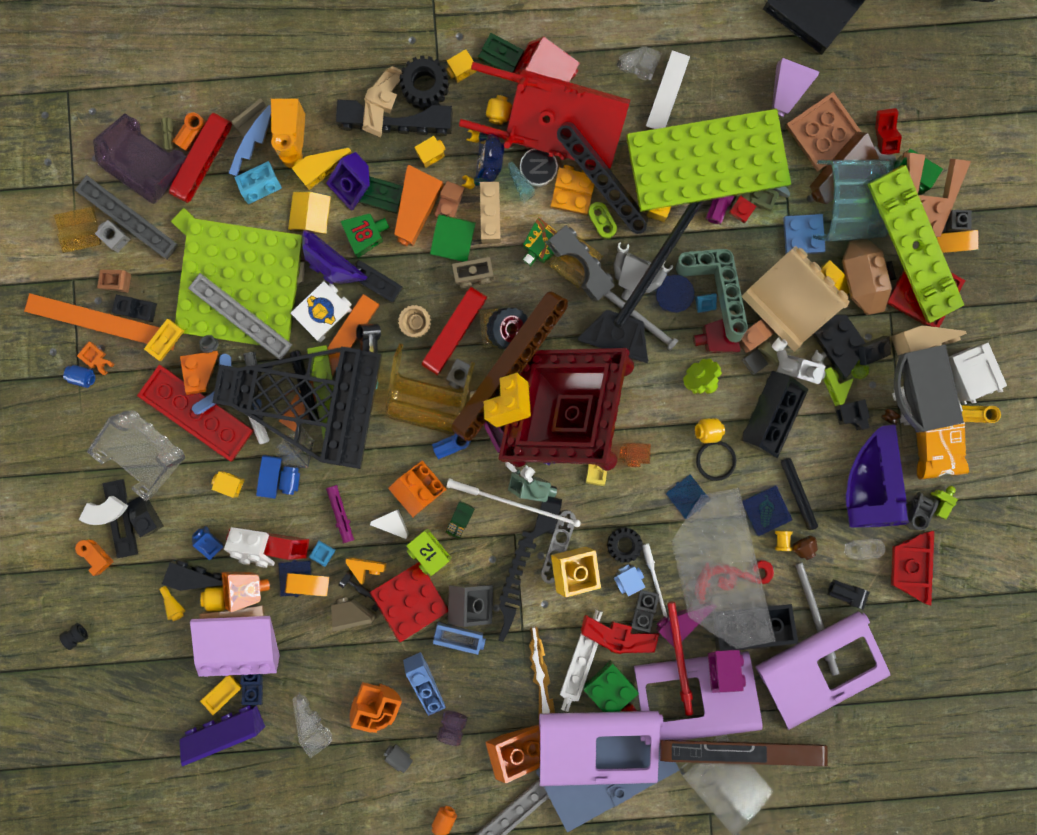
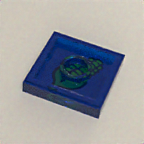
[741,485,793,536]

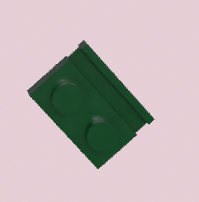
[478,33,524,73]
[360,176,403,214]

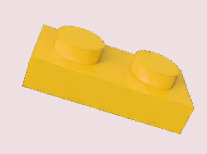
[144,319,184,361]

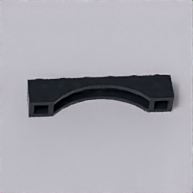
[336,99,453,136]

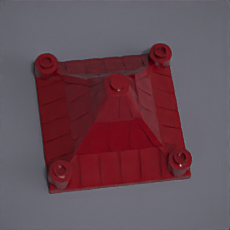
[498,348,634,471]

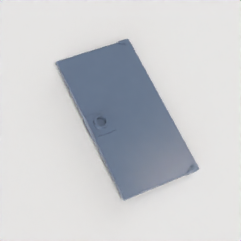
[536,736,679,832]

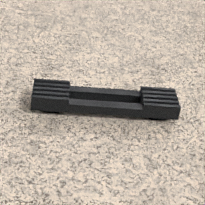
[102,479,138,559]

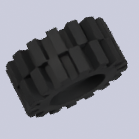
[607,527,643,563]

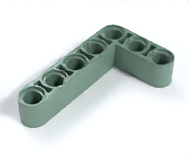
[675,249,748,342]

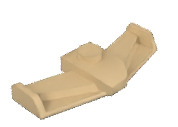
[363,66,402,137]

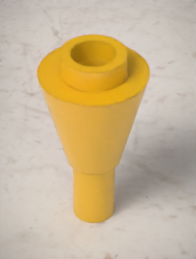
[159,586,186,621]

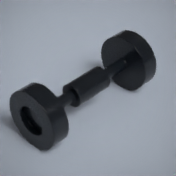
[338,570,379,612]

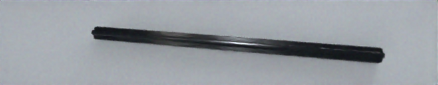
[613,201,703,328]

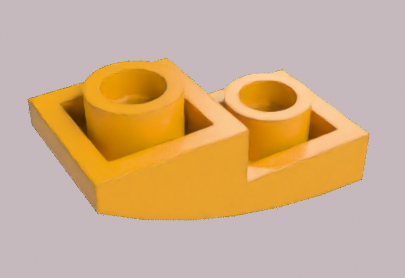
[937,230,978,253]
[285,573,329,596]

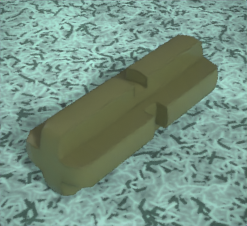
[161,117,175,151]

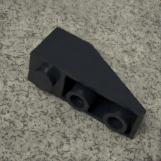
[162,559,223,591]

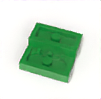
[430,214,476,262]

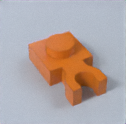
[77,341,115,375]

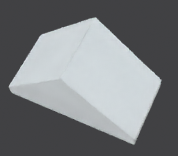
[370,509,409,539]

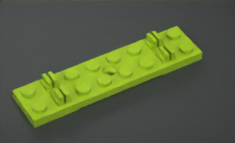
[867,165,964,323]

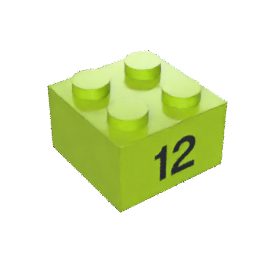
[407,529,452,576]

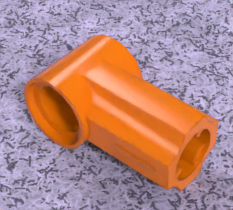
[172,112,206,152]

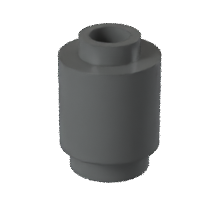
[383,744,413,773]

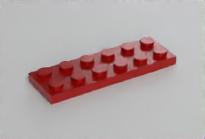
[137,365,254,462]

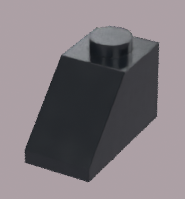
[127,494,164,538]

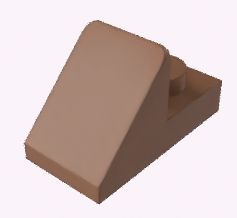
[434,181,465,218]
[97,270,131,293]

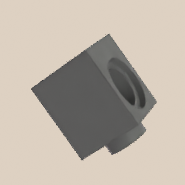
[446,359,475,390]

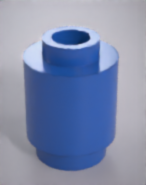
[63,365,95,388]
[279,466,300,495]

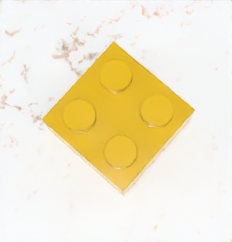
[551,547,601,597]

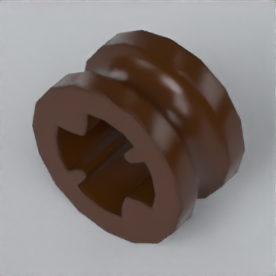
[881,408,901,425]

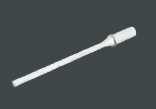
[642,543,668,618]

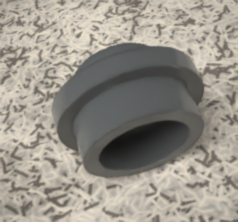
[199,335,219,353]

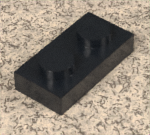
[858,336,891,365]

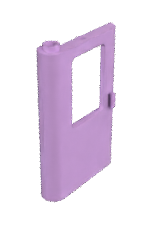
[755,611,890,730]
[634,651,762,745]
[539,711,663,786]

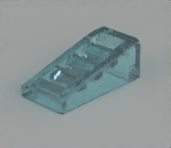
[508,162,535,203]

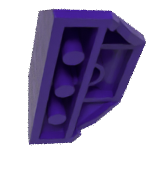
[302,230,367,284]

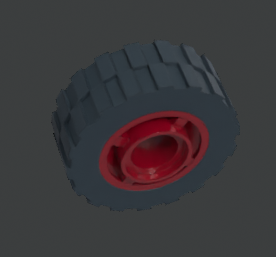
[487,308,528,350]

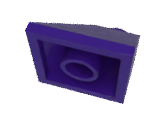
[326,152,370,211]

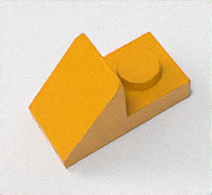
[346,557,387,585]

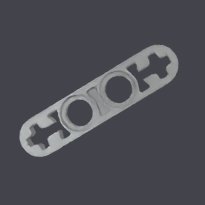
[541,510,576,583]

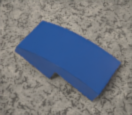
[256,455,282,499]

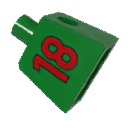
[340,214,390,258]

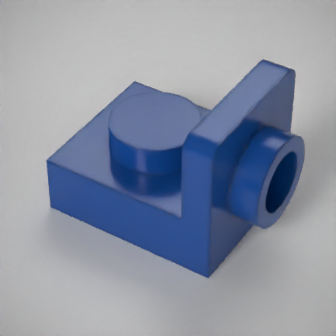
[192,526,224,560]

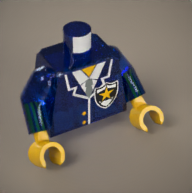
[461,130,504,189]

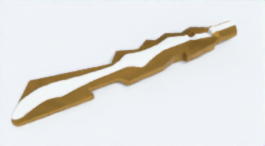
[529,626,555,720]

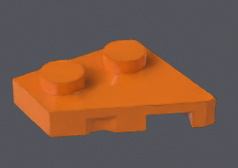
[180,351,219,395]

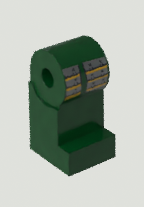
[445,500,475,540]

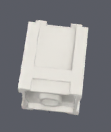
[949,343,1007,405]

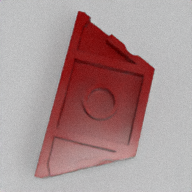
[891,530,934,606]

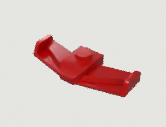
[581,615,659,654]

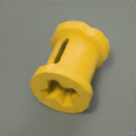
[775,531,793,551]

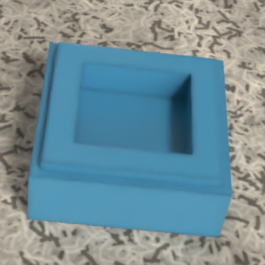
[309,540,336,567]

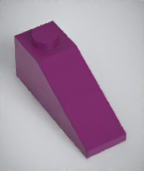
[656,601,716,647]

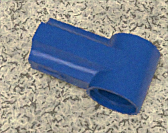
[432,434,471,460]

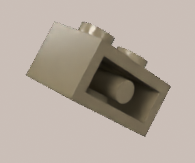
[452,257,494,288]

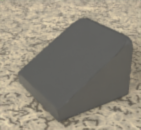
[742,349,768,375]

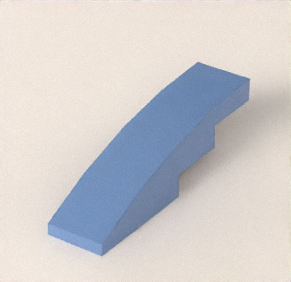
[229,105,271,176]

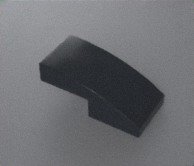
[112,294,157,322]

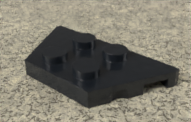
[578,309,648,364]
[812,315,866,380]

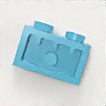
[234,161,282,204]

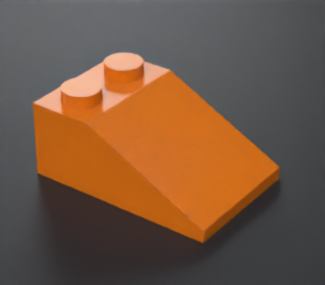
[485,725,540,783]

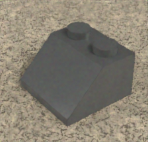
[448,584,493,627]

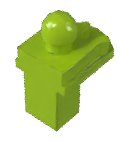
[930,486,958,520]

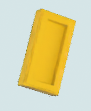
[200,675,242,715]

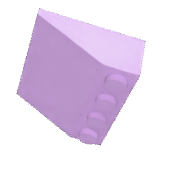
[190,616,280,677]

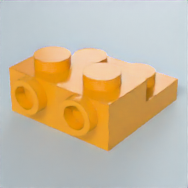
[550,165,594,215]

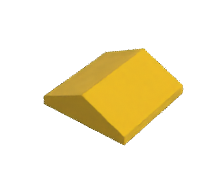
[288,192,331,234]

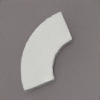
[79,496,128,525]

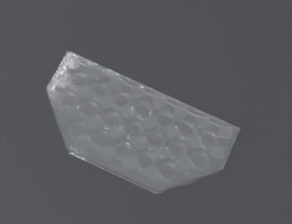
[672,488,776,649]

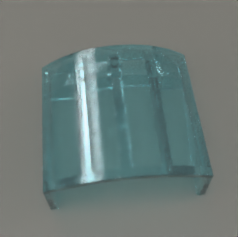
[813,159,894,241]

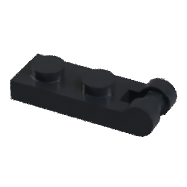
[355,260,403,303]

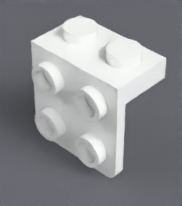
[224,527,275,568]

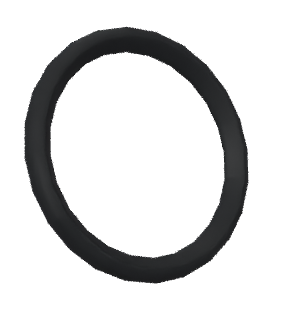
[696,441,737,481]

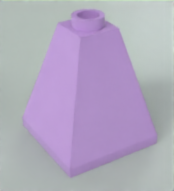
[772,58,819,117]

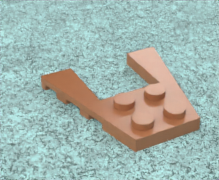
[904,152,971,237]

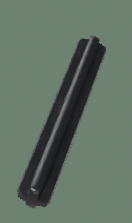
[290,350,319,421]
[781,458,818,530]

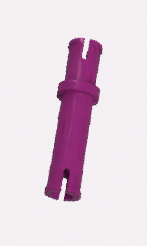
[326,485,355,544]

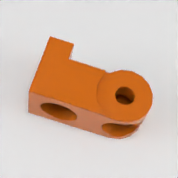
[75,539,114,576]

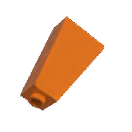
[394,165,444,246]

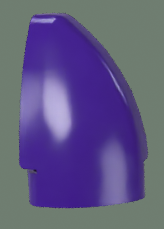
[846,425,909,528]

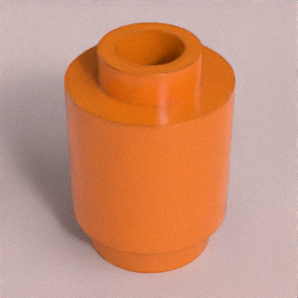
[432,806,457,835]

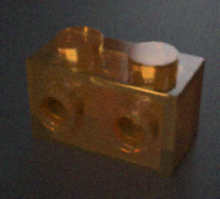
[619,443,651,467]

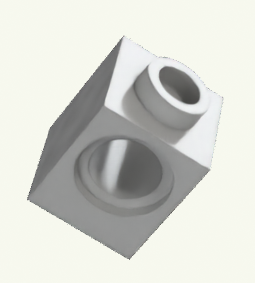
[95,220,131,253]

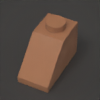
[739,319,775,353]

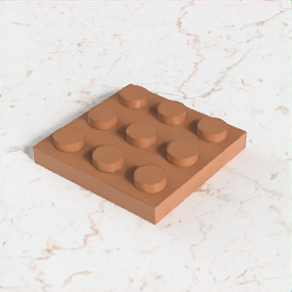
[785,92,861,172]

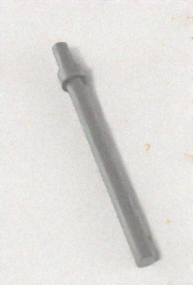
[795,562,839,676]

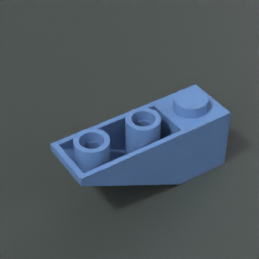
[403,652,446,716]

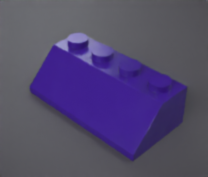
[180,705,265,766]

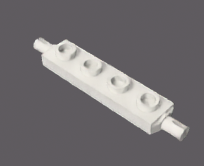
[560,610,603,712]

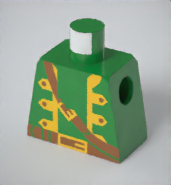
[522,217,557,266]

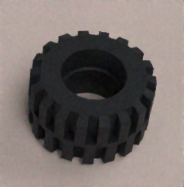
[399,56,449,110]

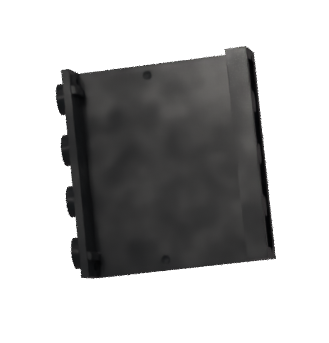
[763,0,865,55]

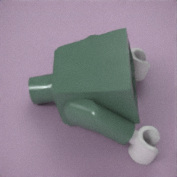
[505,462,557,502]

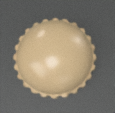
[398,305,431,338]

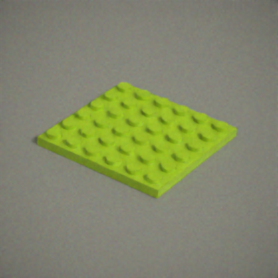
[175,218,302,345]

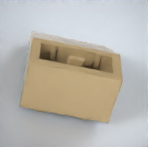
[891,325,967,358]

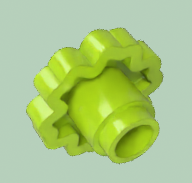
[683,358,722,394]

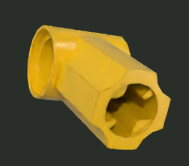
[961,405,1001,423]

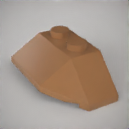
[842,238,892,315]

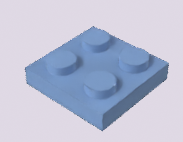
[783,214,825,254]

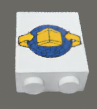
[291,281,352,343]

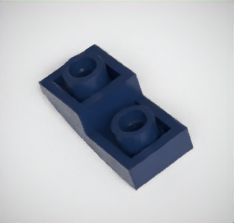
[241,674,263,705]

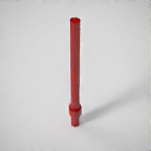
[667,601,693,716]

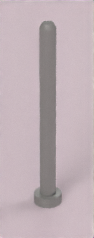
[604,290,679,351]

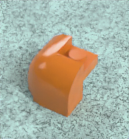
[350,682,402,733]

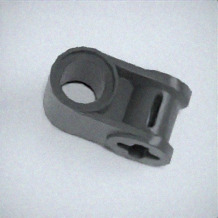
[906,492,938,530]

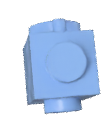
[614,564,645,596]

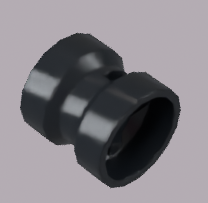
[59,623,88,650]

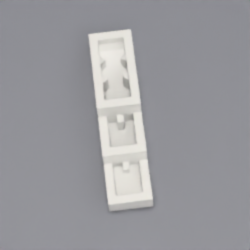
[646,50,690,129]

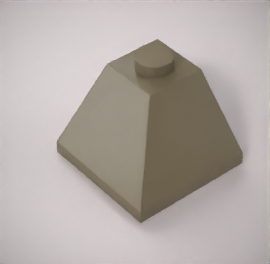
[331,597,377,631]

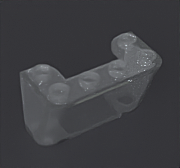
[87,410,185,501]

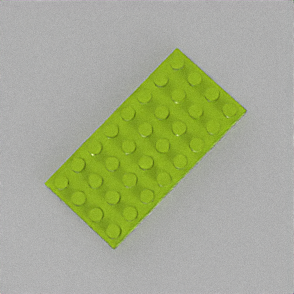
[626,109,791,212]

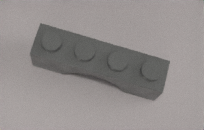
[545,225,615,302]

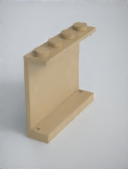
[742,246,850,352]

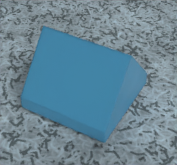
[694,293,717,313]

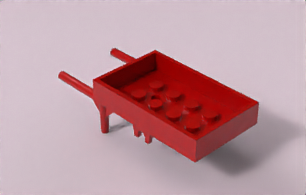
[459,62,630,169]

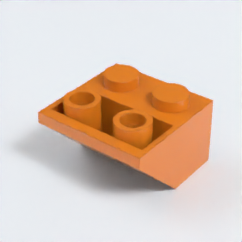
[388,460,447,517]

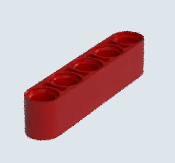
[169,113,232,203]
[421,287,487,376]

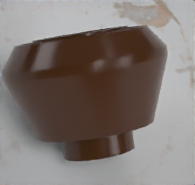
[792,536,818,560]

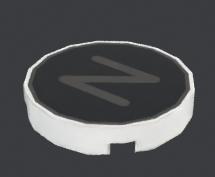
[520,149,558,187]

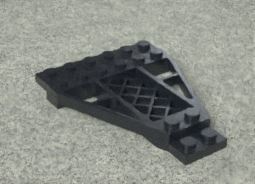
[212,346,382,469]

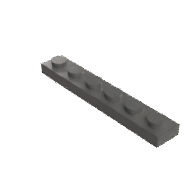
[75,175,178,260]

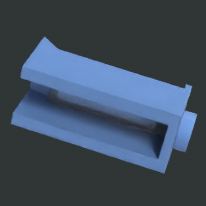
[433,622,486,655]

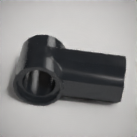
[356,324,381,353]
[827,579,870,610]

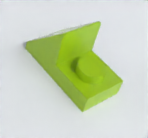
[823,367,853,406]

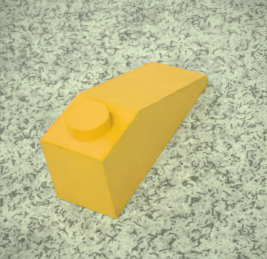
[292,148,352,190]

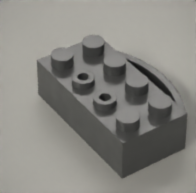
[894,344,964,432]

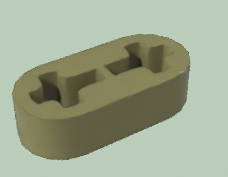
[758,341,779,366]

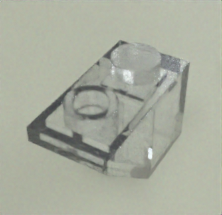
[617,46,662,80]

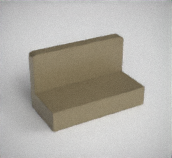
[231,98,271,137]

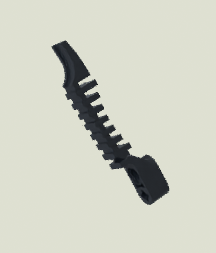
[498,497,562,642]

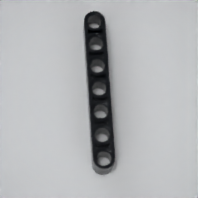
[557,122,648,234]

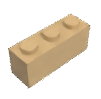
[480,182,501,244]

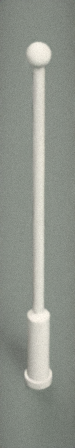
[447,478,581,527]

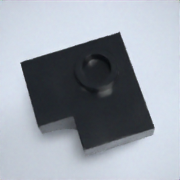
[835,399,870,430]

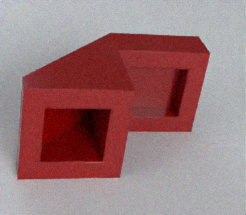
[875,108,902,155]

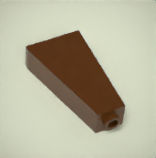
[810,132,883,204]

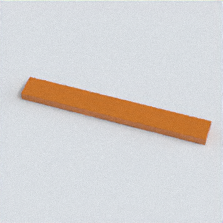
[24,293,175,351]
[279,294,380,432]

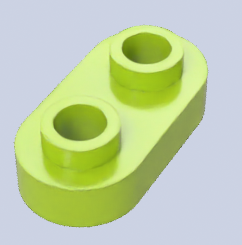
[588,202,617,239]

